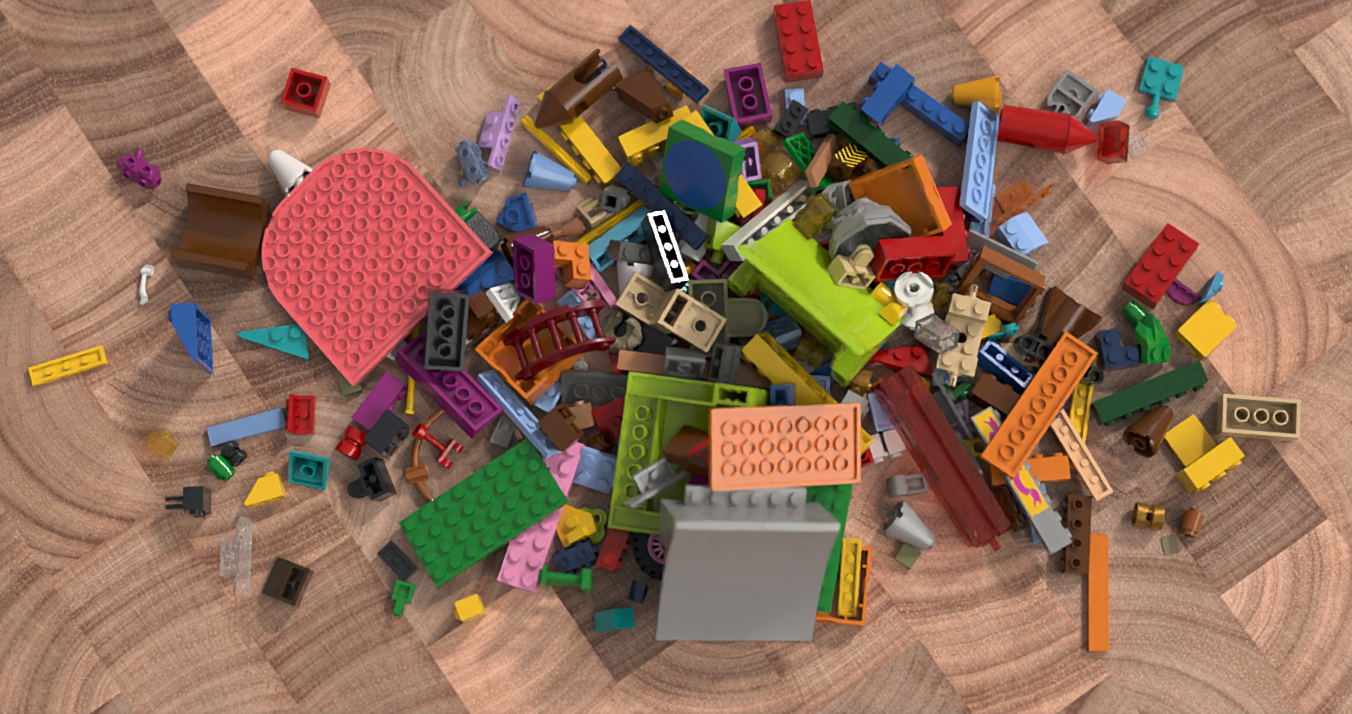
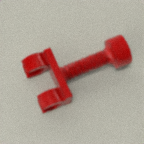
[412,423,464,469]

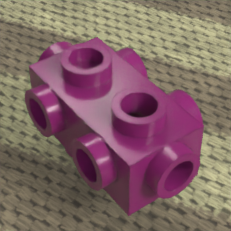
[117,149,162,190]

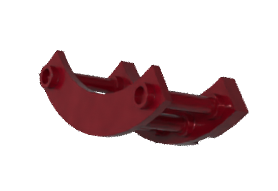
[502,299,616,381]

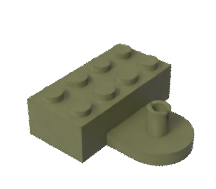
[688,279,767,359]

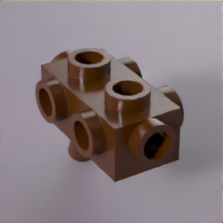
[985,486,1026,532]

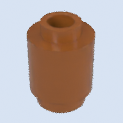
[1179,508,1204,538]

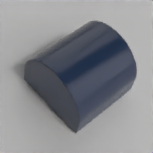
[627,581,649,604]

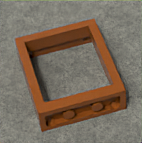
[955,246,1046,325]

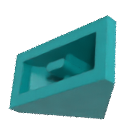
[594,608,635,633]

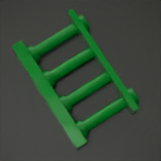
[538,565,594,595]

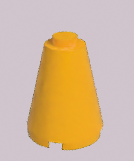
[950,75,1002,113]

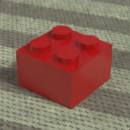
[280,68,331,119]

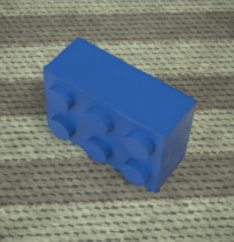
[860,64,915,127]

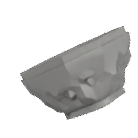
[829,198,911,260]

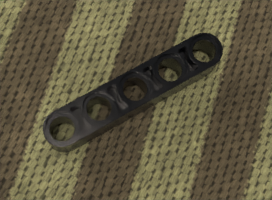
[1013,334,1104,386]

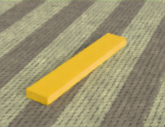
[1063,357,1097,470]

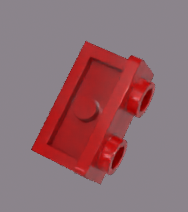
[285,394,316,435]

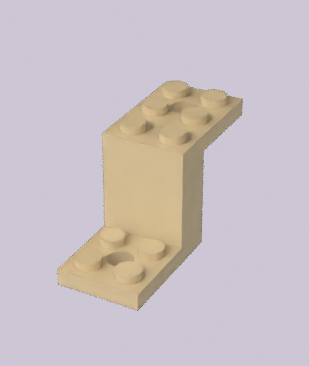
[615,271,727,353]

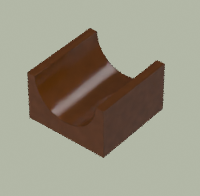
[170,183,270,280]

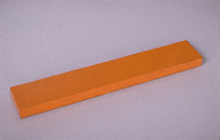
[1087,534,1109,652]

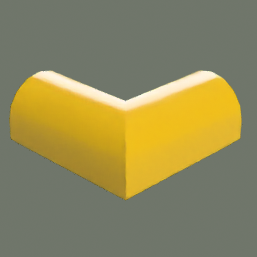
[870,282,909,326]

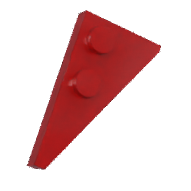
[867,345,933,379]

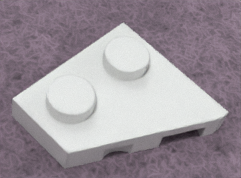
[485,283,521,323]

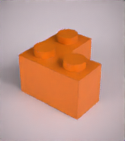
[551,241,591,288]

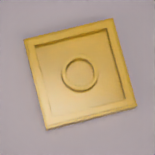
[1164,414,1217,467]

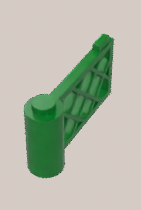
[781,133,838,205]

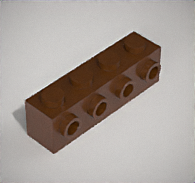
[1059,494,1092,576]

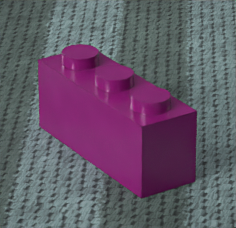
[351,371,407,431]

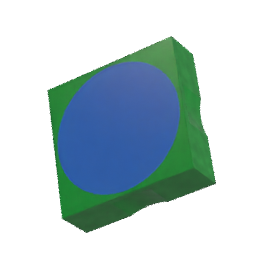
[659,119,746,223]

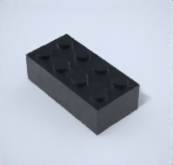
[422,288,470,371]

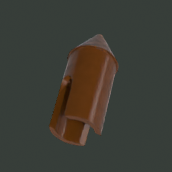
[534,49,623,129]

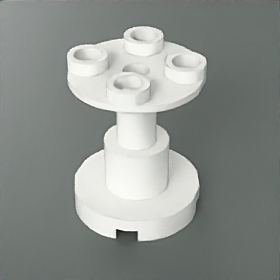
[894,271,934,330]

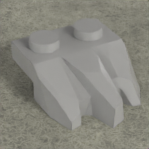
[1047,69,1098,118]
[820,180,854,229]

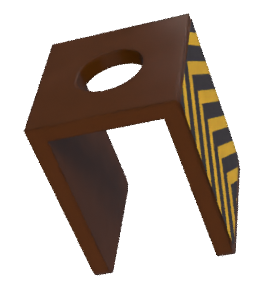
[827,143,870,182]

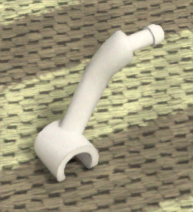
[139,265,154,305]

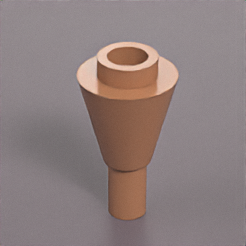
[553,217,587,239]

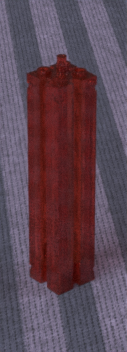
[870,364,1011,552]

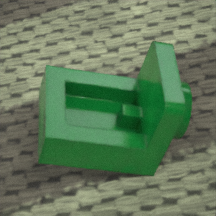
[939,380,971,402]

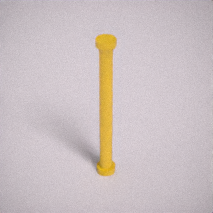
[404,324,422,415]

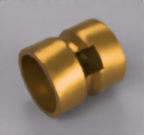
[1132,502,1165,531]

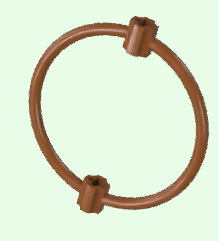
[405,407,537,503]

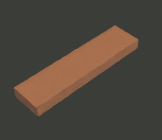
[805,133,839,188]

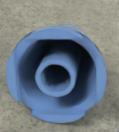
[523,151,577,191]

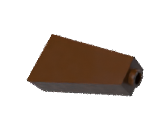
[614,68,674,124]

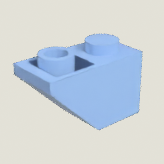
[1086,89,1127,127]

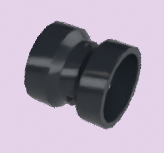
[221,440,248,467]

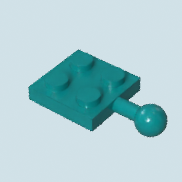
[1138,56,1185,120]

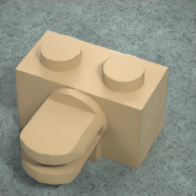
[827,244,876,289]

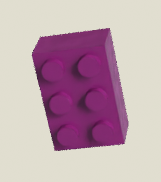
[723,63,772,128]
[513,234,556,304]

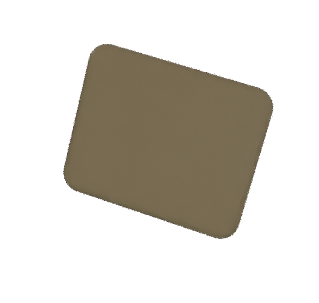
[1161,535,1179,555]

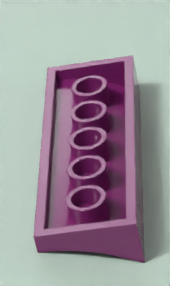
[395,332,503,440]

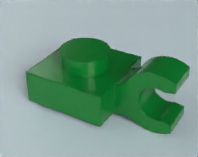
[391,580,416,617]

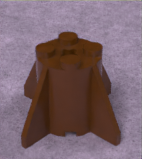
[1032,285,1103,346]

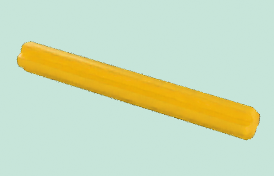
[520,116,592,184]

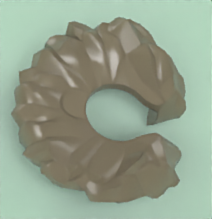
[601,309,643,354]

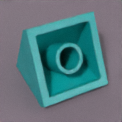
[700,105,742,141]
[288,450,332,490]

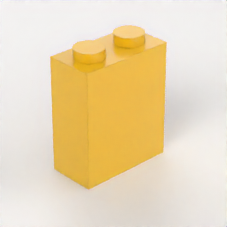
[1174,299,1237,361]

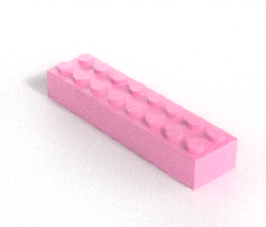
[497,442,585,594]

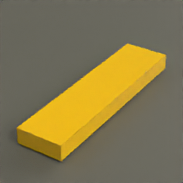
[28,345,108,387]
[837,537,862,617]

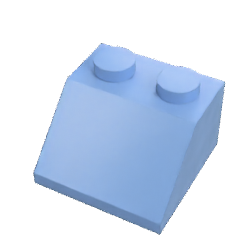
[995,211,1048,256]

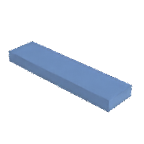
[207,408,285,447]

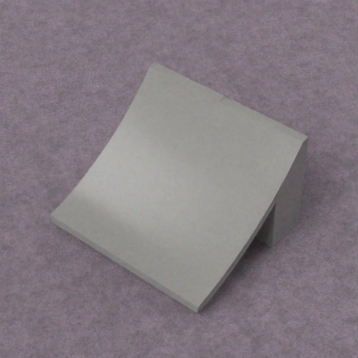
[655,485,840,641]

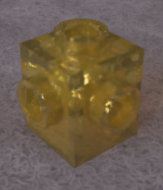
[930,278,952,310]

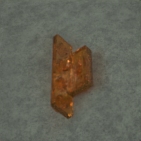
[989,178,1055,226]

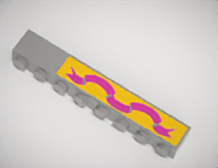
[969,406,1072,555]

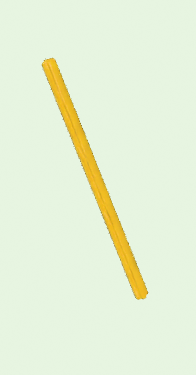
[573,125,756,245]

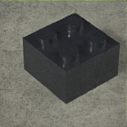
[363,409,410,459]

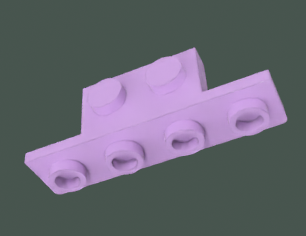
[478,95,521,171]

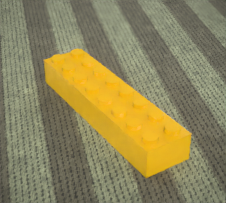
[741,330,875,455]

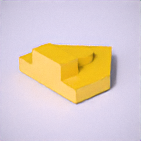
[557,505,599,548]

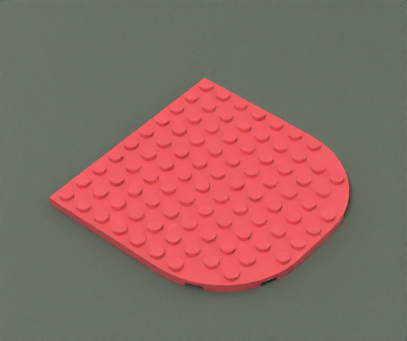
[262,148,493,386]

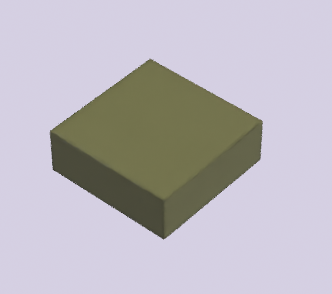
[894,543,921,569]

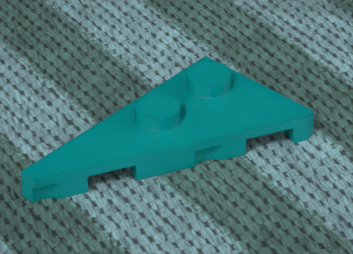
[238,324,310,360]

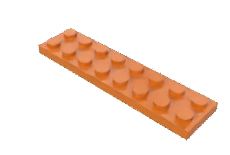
[980,331,1098,480]

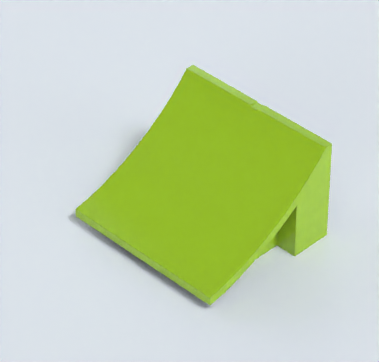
[728,218,906,388]
[608,371,771,535]

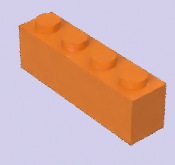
[988,453,1071,488]

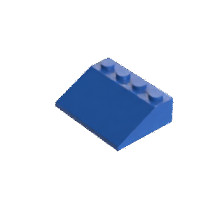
[168,302,214,374]

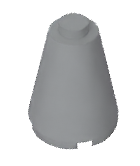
[880,500,936,550]

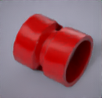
[335,425,367,461]

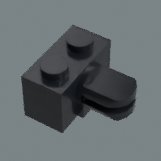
[347,457,397,502]
[165,486,211,518]

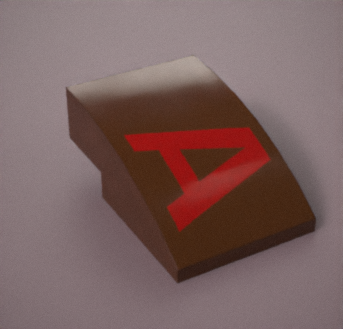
[662,424,709,477]

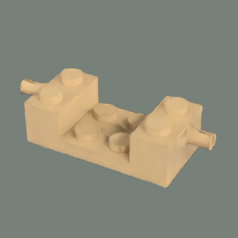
[933,285,991,387]

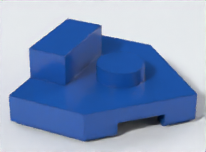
[496,192,537,232]

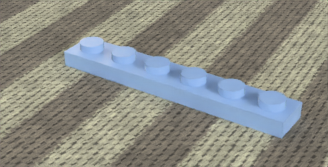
[476,369,561,459]

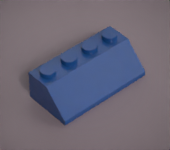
[455,249,515,299]

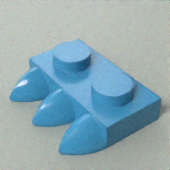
[1198,272,1224,305]

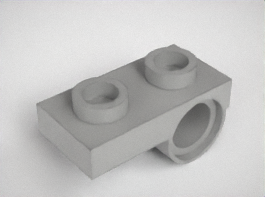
[887,472,929,498]

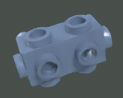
[455,139,490,188]

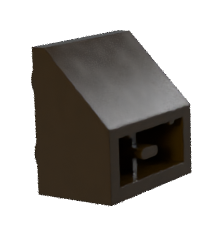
[262,557,314,608]

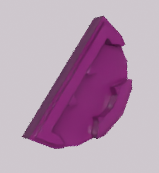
[1167,279,1201,305]

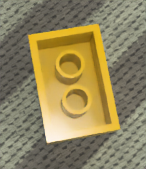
[1175,437,1245,494]

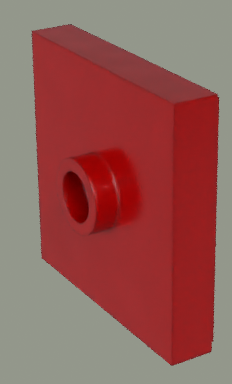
[591,396,626,443]

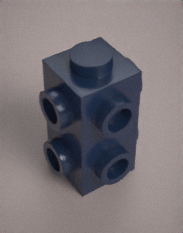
[552,540,598,574]

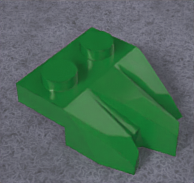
[1135,313,1170,364]

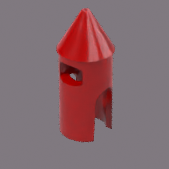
[997,104,1097,155]

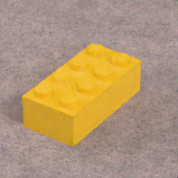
[618,105,691,167]

